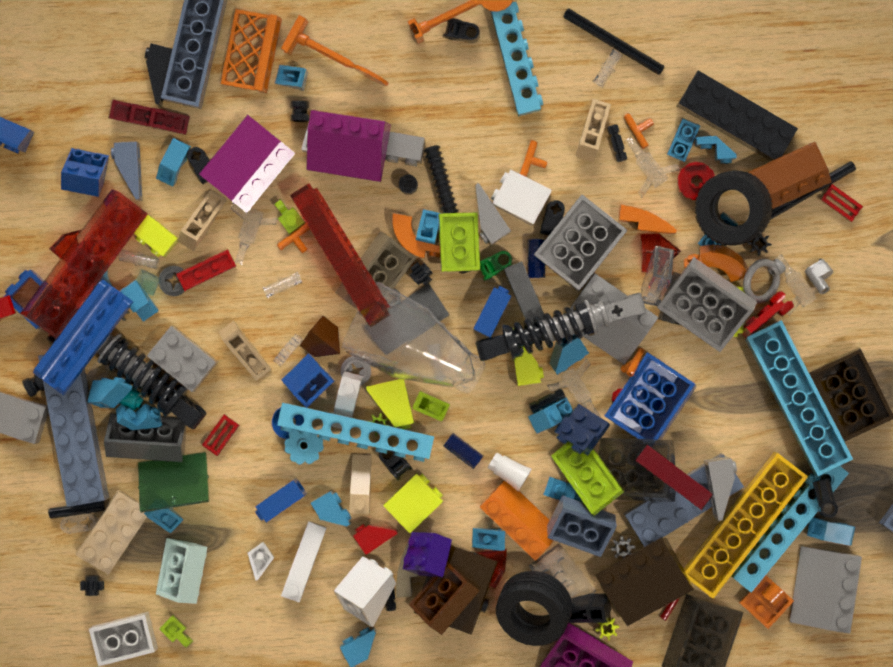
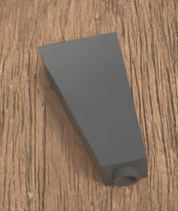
[504,261,544,326]

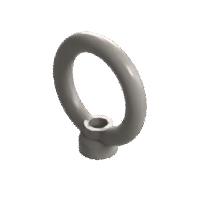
[743,259,786,304]

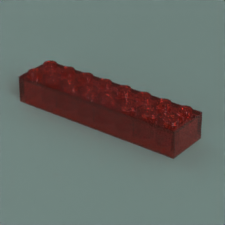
[290,183,390,328]
[20,189,148,339]

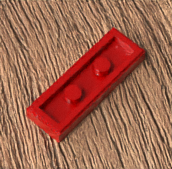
[176,249,236,292]

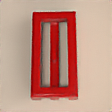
[820,184,863,222]
[202,414,240,456]

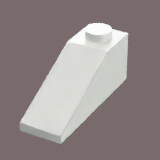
[332,371,363,429]

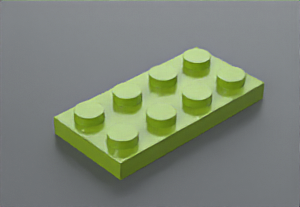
[551,443,624,516]

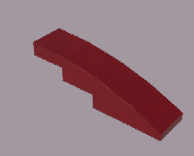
[108,99,190,135]
[636,445,713,510]

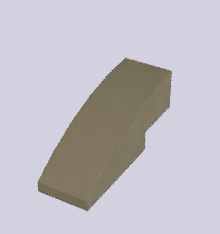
[396,543,418,598]

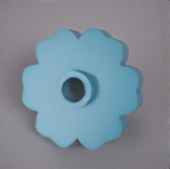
[285,429,324,465]

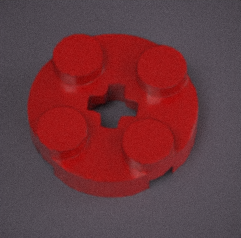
[677,162,715,201]

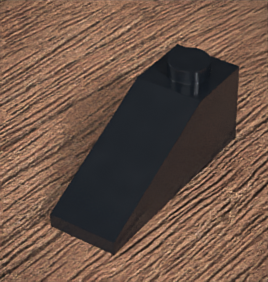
[144,43,172,107]
[569,593,611,623]

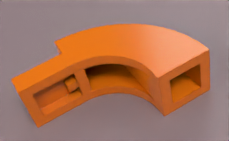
[393,213,440,259]
[684,245,748,282]

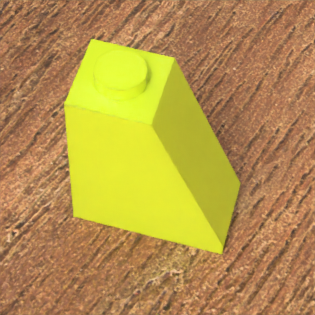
[366,378,414,430]

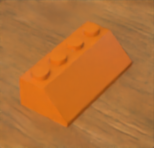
[480,481,554,561]

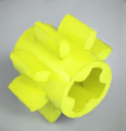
[595,618,619,640]

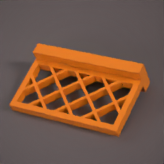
[220,9,282,94]

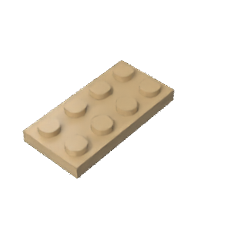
[76,490,148,575]

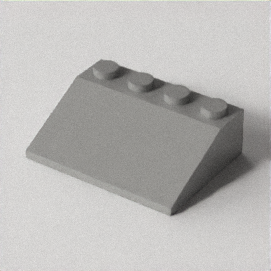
[534,195,627,292]
[657,257,757,352]
[570,274,658,365]
[789,546,862,634]

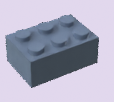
[547,495,617,557]

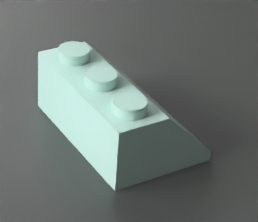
[156,538,207,604]

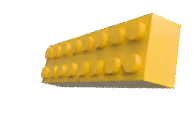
[683,452,808,599]

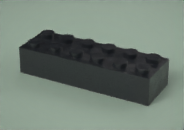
[677,70,798,161]

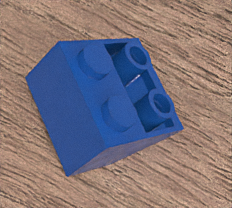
[0,117,34,154]
[61,148,109,197]
[281,353,335,408]

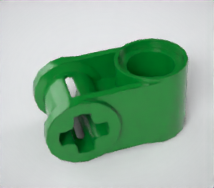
[480,251,512,281]

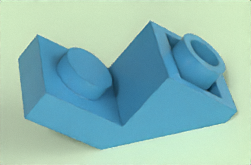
[695,136,737,164]
[156,138,191,187]
[116,404,162,430]
[543,477,583,503]
[807,517,855,546]

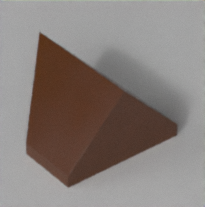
[300,316,340,357]

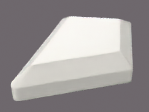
[248,542,274,580]

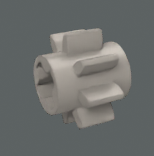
[610,535,635,559]

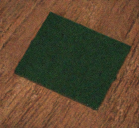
[138,452,209,513]

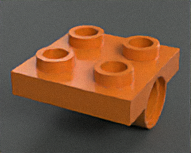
[739,575,794,629]

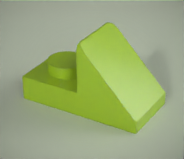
[412,391,450,421]

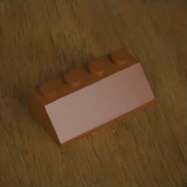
[748,142,831,209]

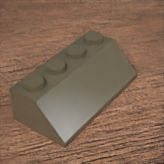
[335,231,416,319]

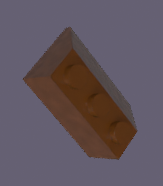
[409,561,480,635]

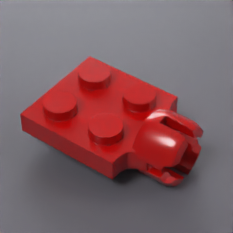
[741,291,794,339]

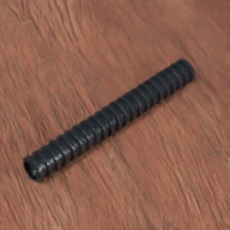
[424,145,471,274]

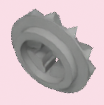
[341,356,371,385]

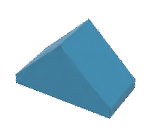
[275,65,308,91]

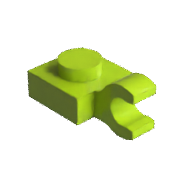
[275,200,305,234]
[159,615,193,648]

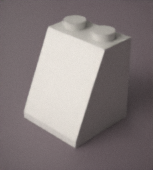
[491,170,552,226]
[334,556,396,627]

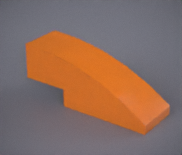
[618,205,677,234]

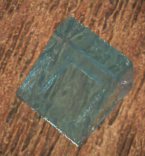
[136,269,160,296]

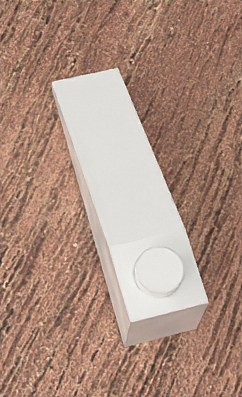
[281,522,326,602]

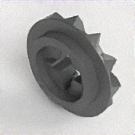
[158,266,184,296]

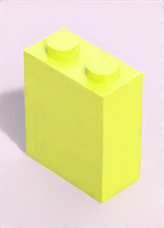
[383,473,443,533]

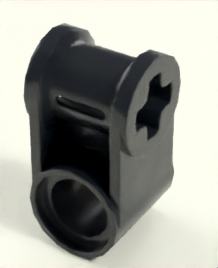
[442,18,480,43]
[187,147,210,185]
[540,200,565,236]
[379,445,413,481]

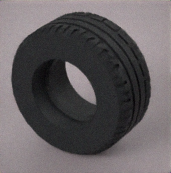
[695,170,773,246]
[496,571,573,646]

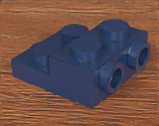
[554,404,610,456]

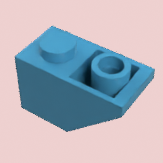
[549,334,589,375]
[87,377,132,408]
[528,397,573,434]
[311,490,352,526]
[340,627,377,667]

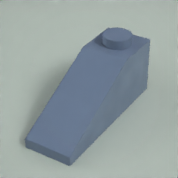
[111,142,143,201]

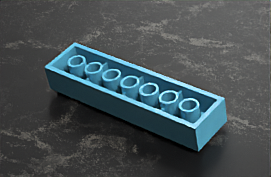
[746,320,853,477]

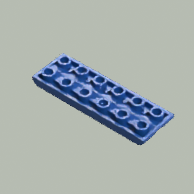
[33,280,134,396]

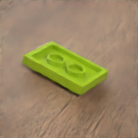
[438,212,480,272]

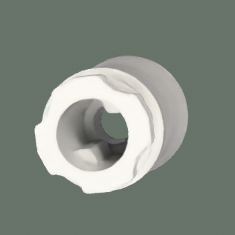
[488,453,532,491]

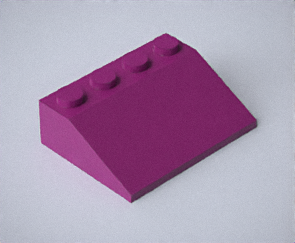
[306,110,391,182]
[199,114,295,213]
[539,623,633,667]

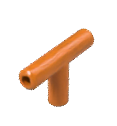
[623,113,654,149]
[520,140,548,177]
[277,223,311,253]
[621,348,645,377]

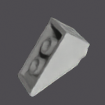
[475,183,511,246]
[0,392,49,444]
[704,456,737,521]

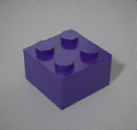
[402,532,452,577]

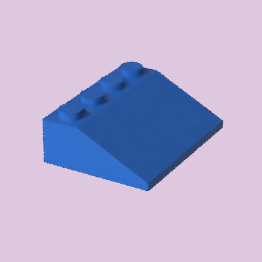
[605,352,697,450]

